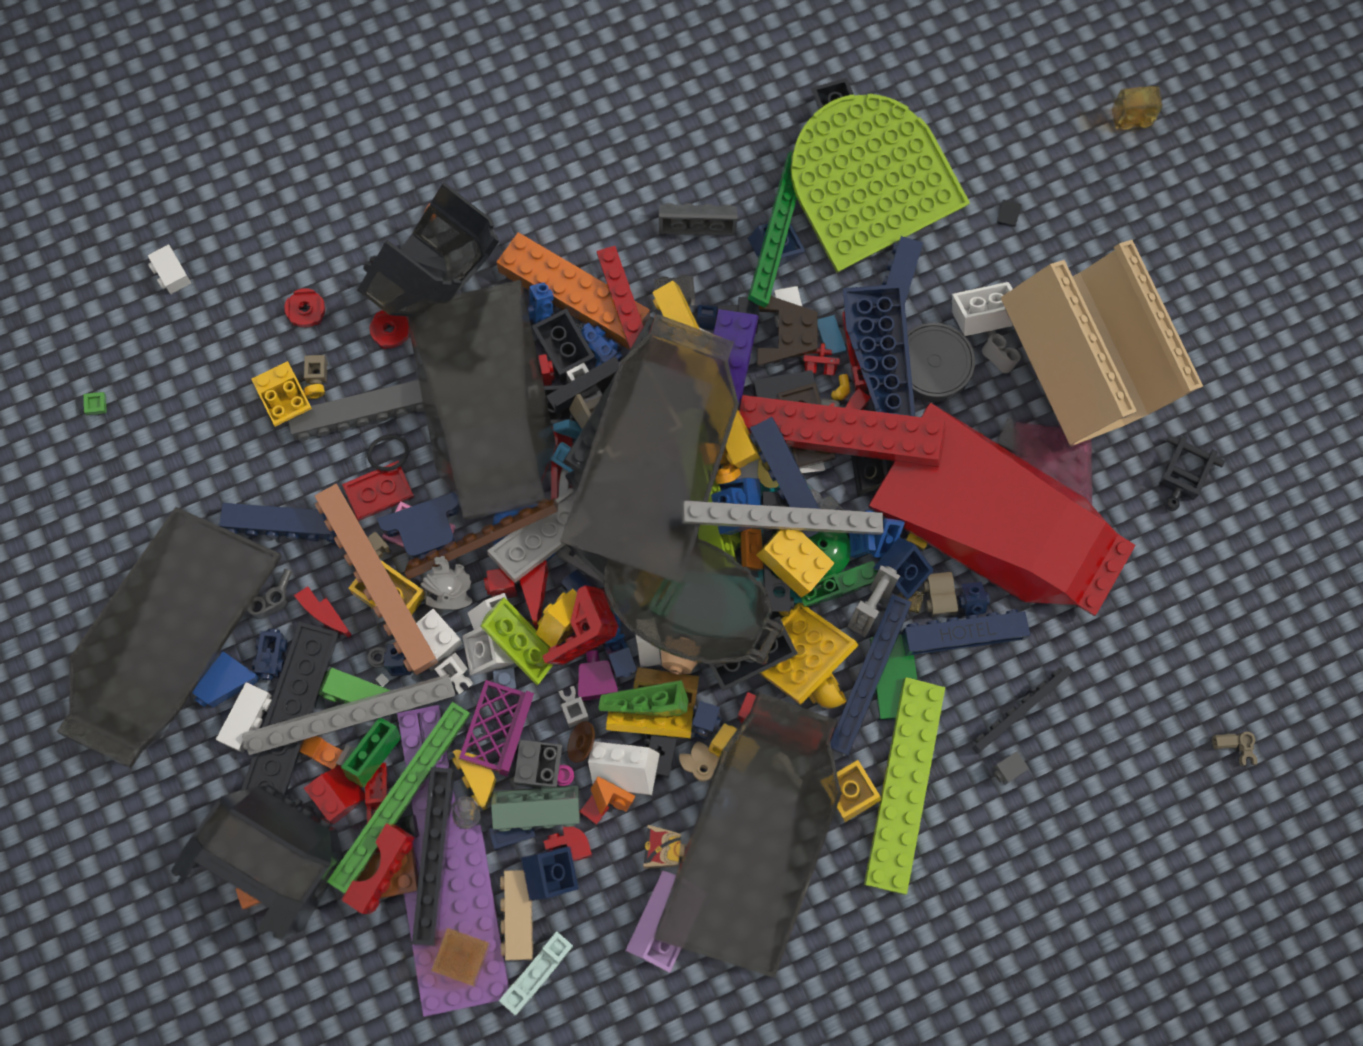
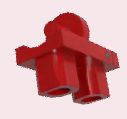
[803,343,840,376]

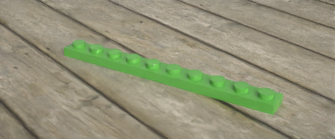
[327,702,471,894]

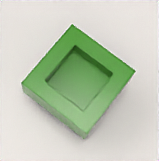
[83,392,107,416]

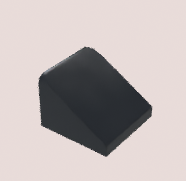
[997,200,1022,227]

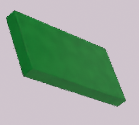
[869,635,917,720]

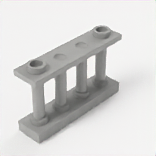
[848,565,900,637]

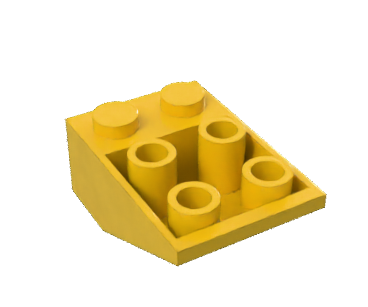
[251,361,312,427]

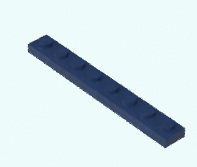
[829,594,912,756]

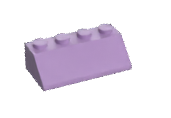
[626,871,707,972]

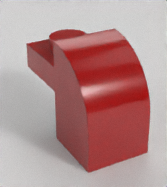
[544,826,592,862]

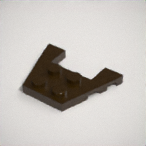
[757,296,818,367]

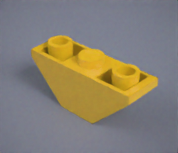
[452,749,497,810]

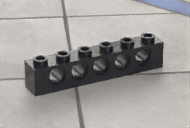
[762,492,794,616]

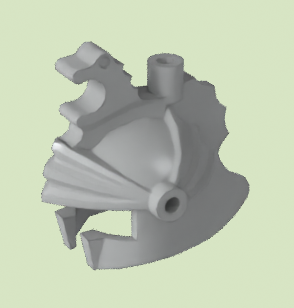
[421,556,473,609]

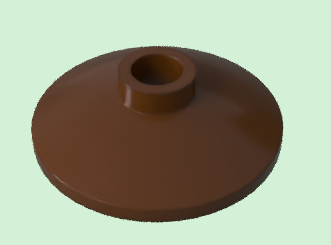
[567,721,595,763]

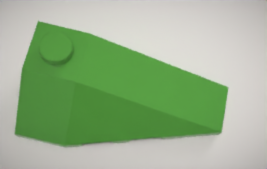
[599,680,688,717]

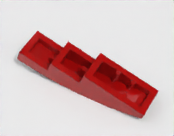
[365,762,389,853]

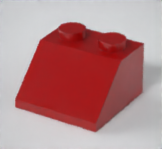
[304,766,365,825]

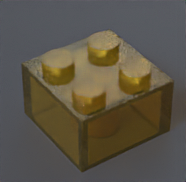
[1112,86,1163,129]
[431,928,491,987]

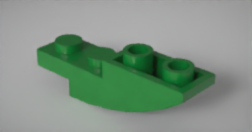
[801,560,877,607]

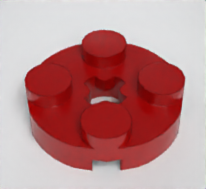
[285,288,326,328]
[369,310,410,349]

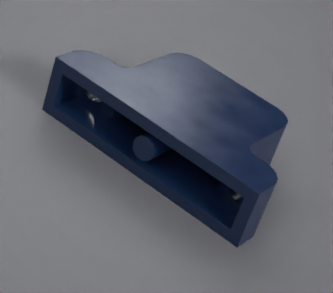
[377,492,460,560]

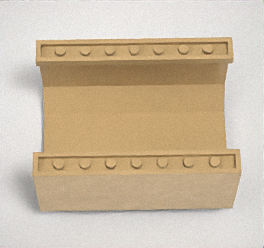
[1000,240,1203,447]

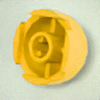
[809,673,847,709]

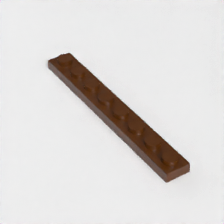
[404,497,558,580]

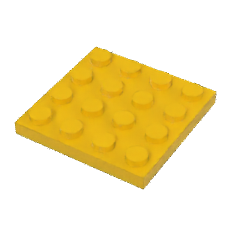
[759,602,858,705]

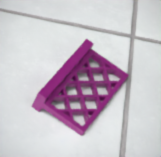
[459,680,534,777]

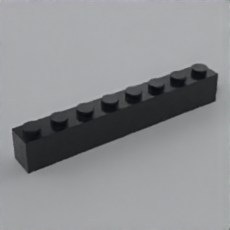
[412,767,455,947]

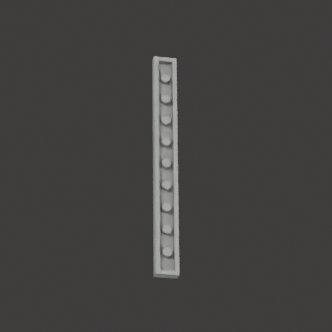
[682,501,883,535]
[242,674,455,755]

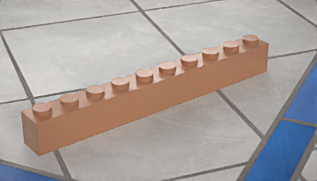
[314,484,439,675]

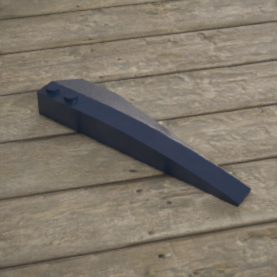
[843,284,915,416]

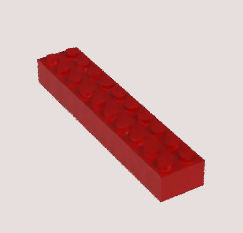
[739,395,945,466]

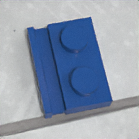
[849,510,876,558]

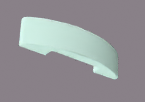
[499,931,573,1015]

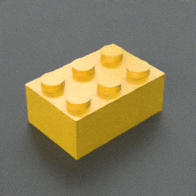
[756,529,834,598]
[349,560,425,615]

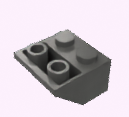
[514,740,562,788]

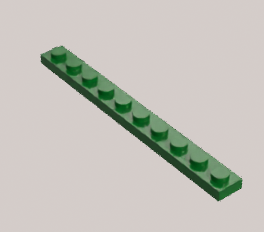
[748,151,797,308]

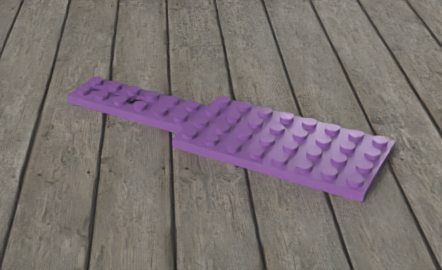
[397,705,509,1017]

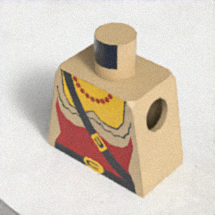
[643,825,693,869]

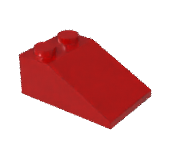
[518,560,549,630]

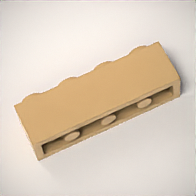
[500,870,533,961]

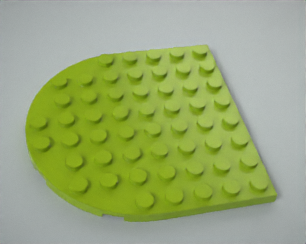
[791,94,970,273]

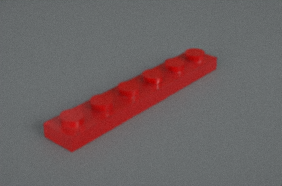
[596,246,643,349]

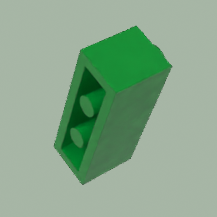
[341,717,401,788]

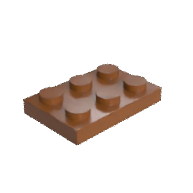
[356,847,419,899]

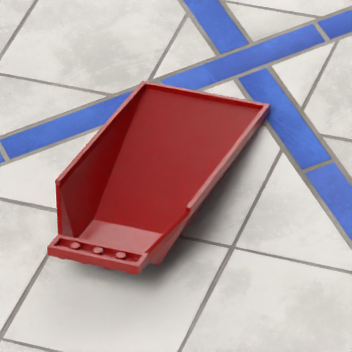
[868,403,1136,616]

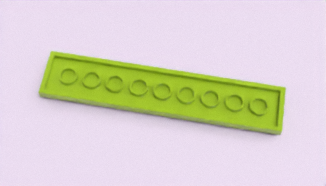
[864,677,945,895]

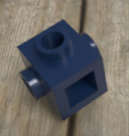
[959,582,990,616]
[384,644,412,676]

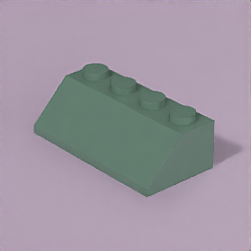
[491,785,580,831]

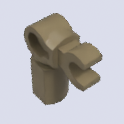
[1212,732,1257,766]

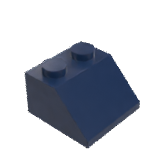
[748,224,805,267]

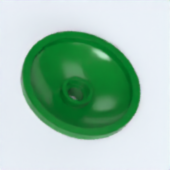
[809,532,851,578]

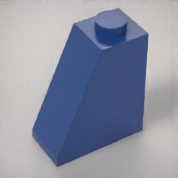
[192,652,260,708]

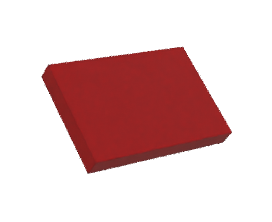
[342,461,415,521]

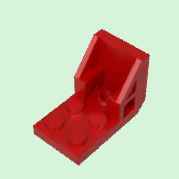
[542,586,619,665]

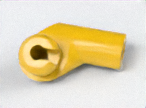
[831,374,850,401]

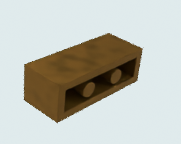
[633,667,699,707]

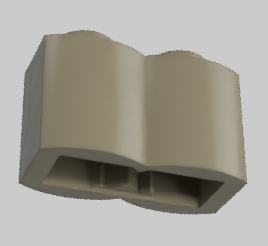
[923,572,958,617]

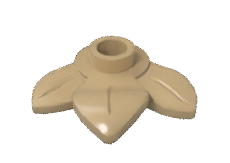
[679,741,721,782]

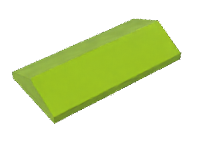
[480,597,553,685]

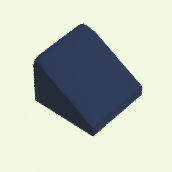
[696,305,718,330]

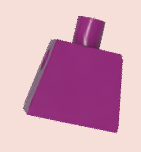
[578,651,618,701]

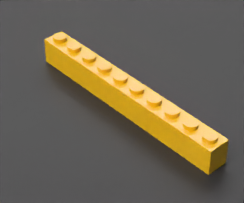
[652,281,761,469]

